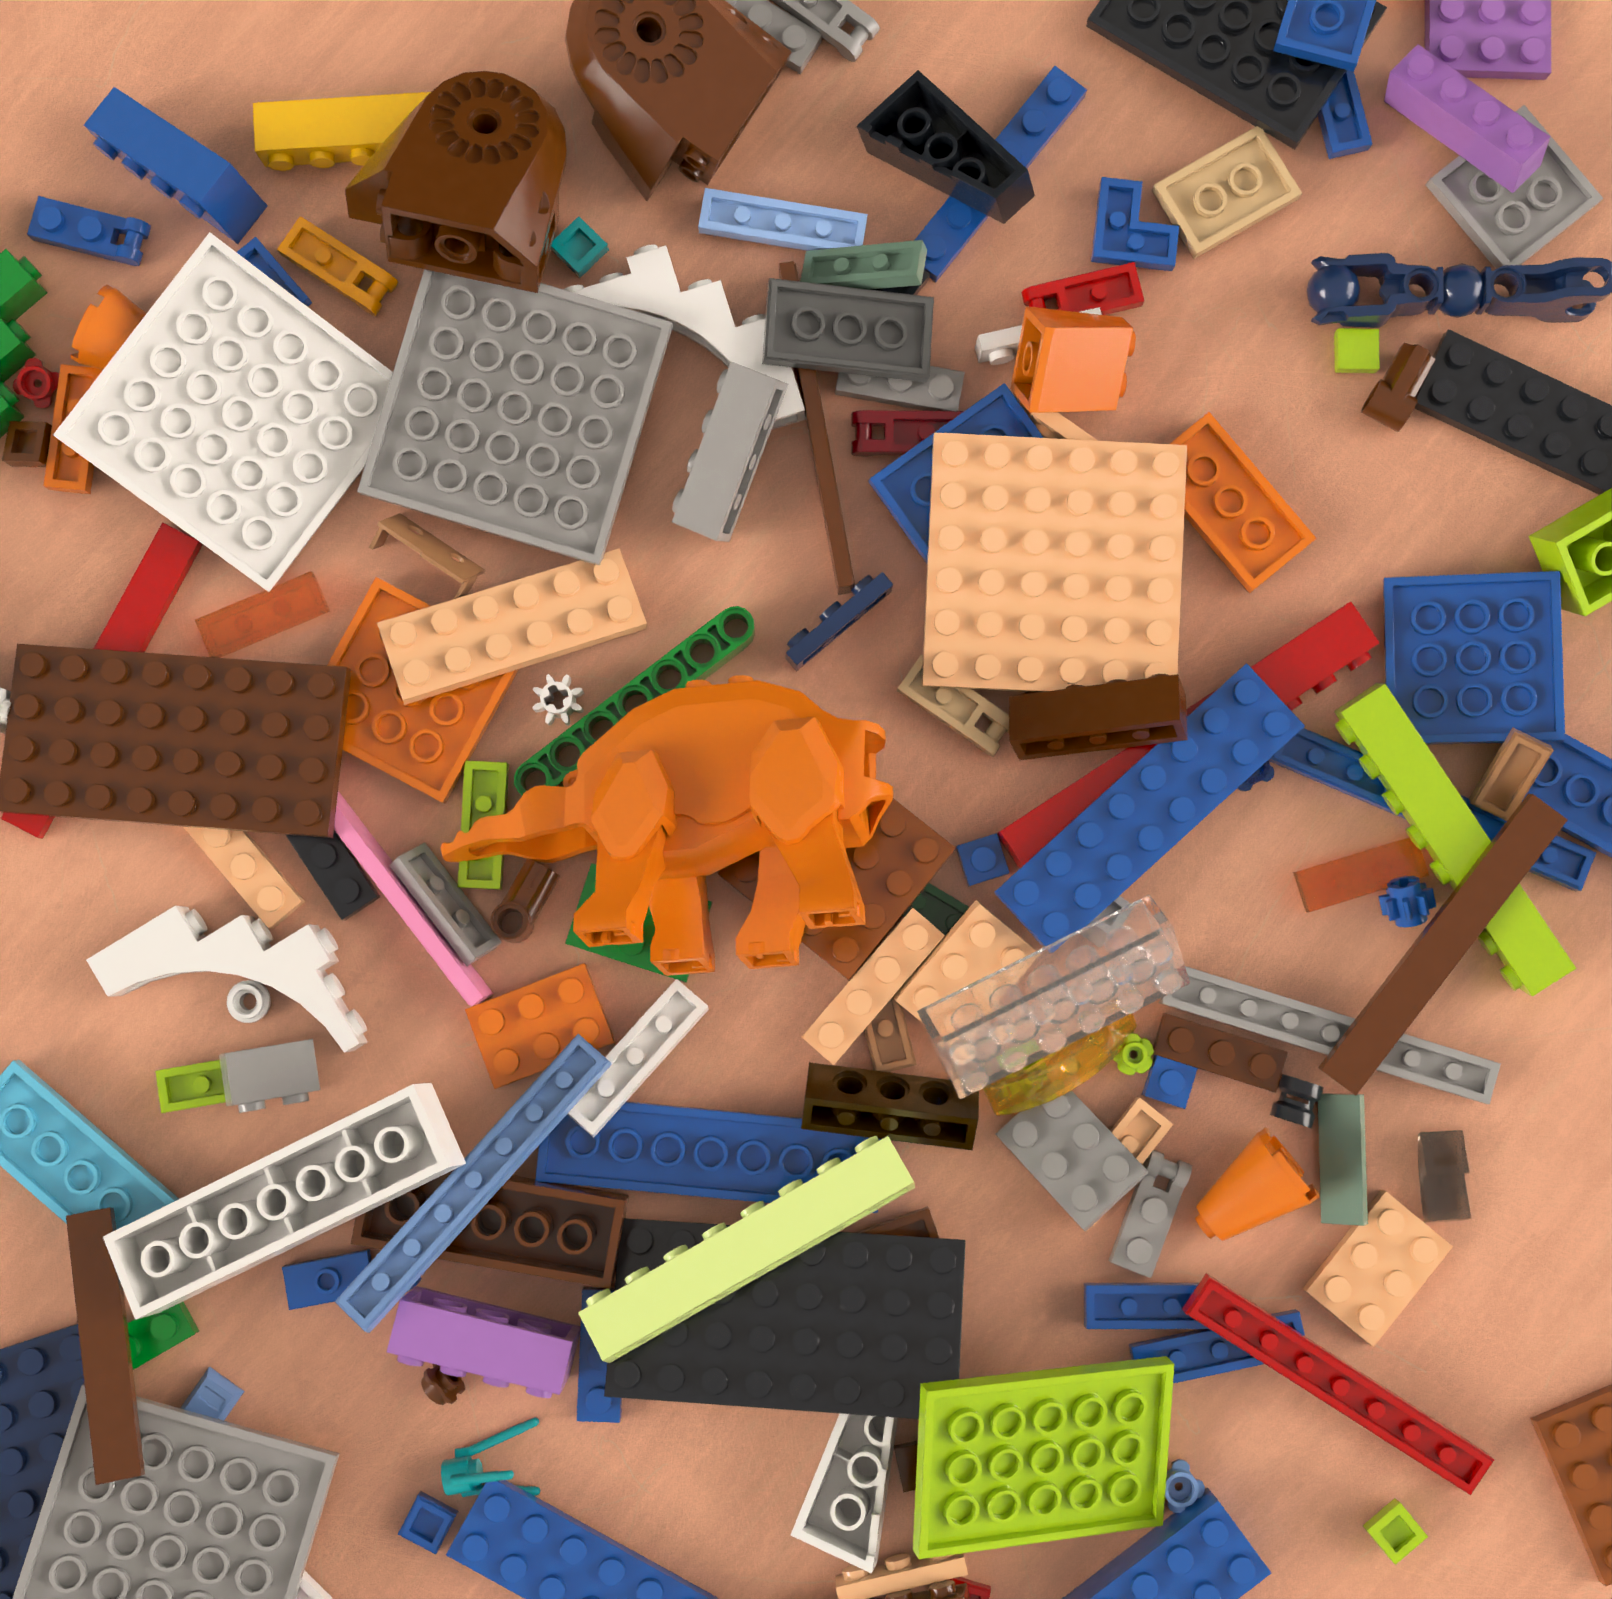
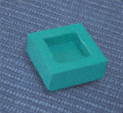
[551,216,609,278]

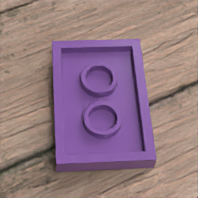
[1425,0,1551,80]

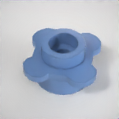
[1165,1459,1205,1513]

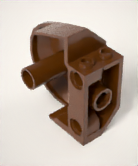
[565,0,792,201]
[345,71,567,293]

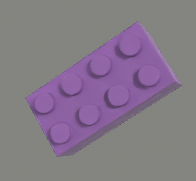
[387,1286,581,1398]

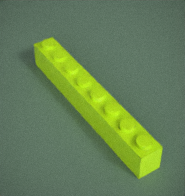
[1334,683,1577,997]

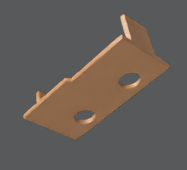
[369,513,485,599]

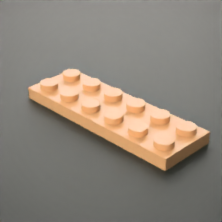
[377,548,647,705]

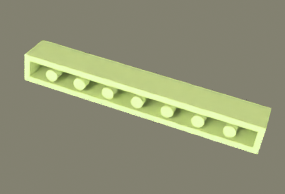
[578,1136,915,1363]

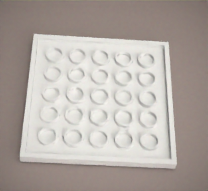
[53,232,393,593]

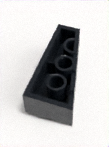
[856,70,1035,224]

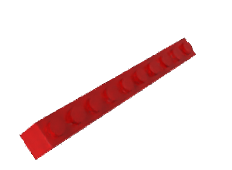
[997,601,1379,869]

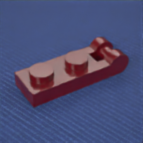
[851,410,964,457]

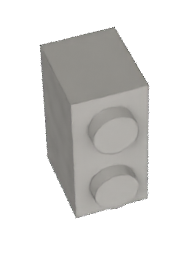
[219,1039,320,1113]

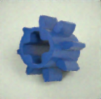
[1379,876,1437,928]

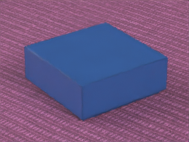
[398,1491,459,1554]

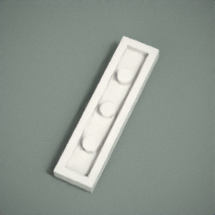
[567,979,709,1138]

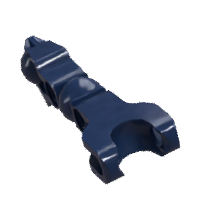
[1306,253,1612,328]

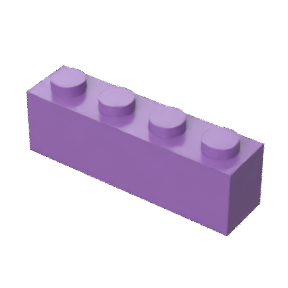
[1384,44,1551,193]

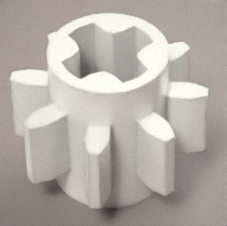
[532,674,584,726]

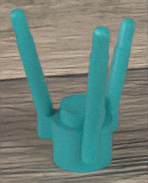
[441,1417,541,1497]

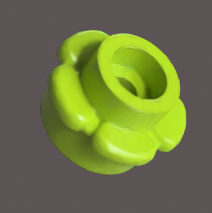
[1112,1033,1154,1075]

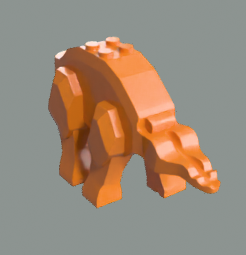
[441,675,893,976]

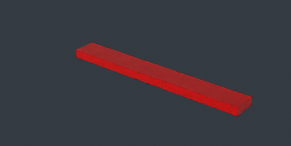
[1,522,203,839]
[1182,1273,1494,1495]

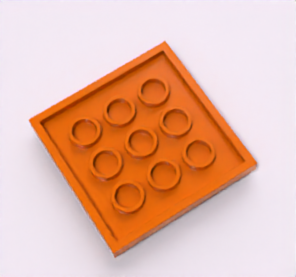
[327,577,519,804]

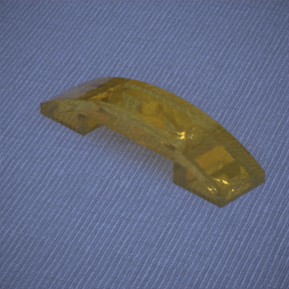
[981,993,1137,1116]

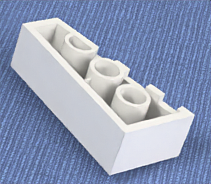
[791,1414,898,1573]

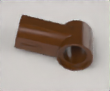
[1361,342,1435,432]
[490,859,560,943]

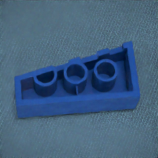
[84,87,268,244]

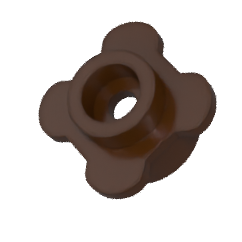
[421,1364,465,1405]

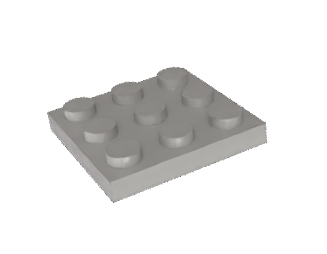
[1425,105,1603,269]

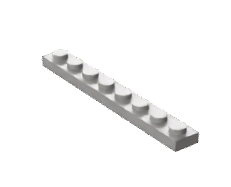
[1159,963,1501,1105]

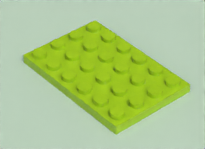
[913,1356,1174,1559]

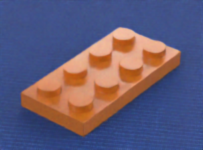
[1170,412,1317,594]

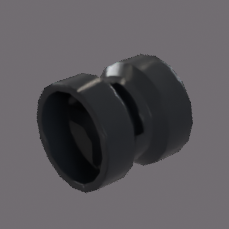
[1270,1074,1324,1129]

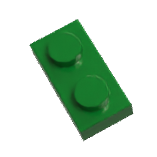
[127,1301,200,1370]

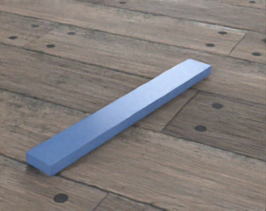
[334,1034,612,1333]

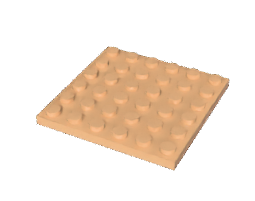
[921,432,1187,692]

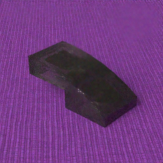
[1418,1130,1471,1223]

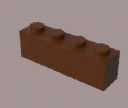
[1009,674,1188,760]

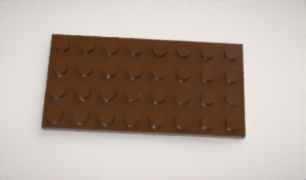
[0,644,351,838]

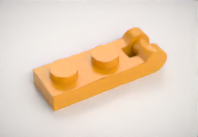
[277,216,398,316]

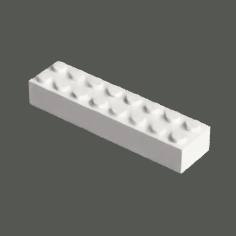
[103,1083,466,1319]

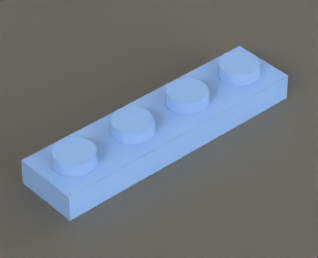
[698,188,868,251]

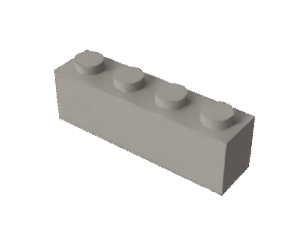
[672,362,788,542]

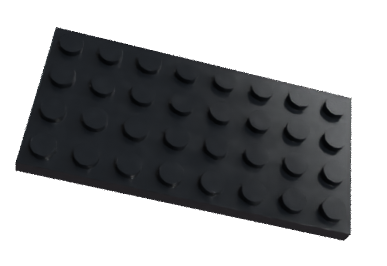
[604,1218,966,1419]

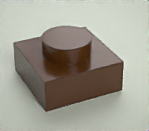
[2,421,52,467]

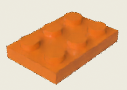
[465,963,615,1089]

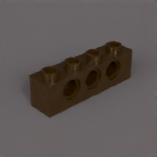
[801,1062,979,1150]

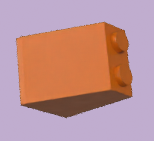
[1010,306,1136,413]

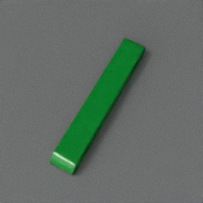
[514,606,755,795]

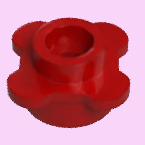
[13,358,60,408]

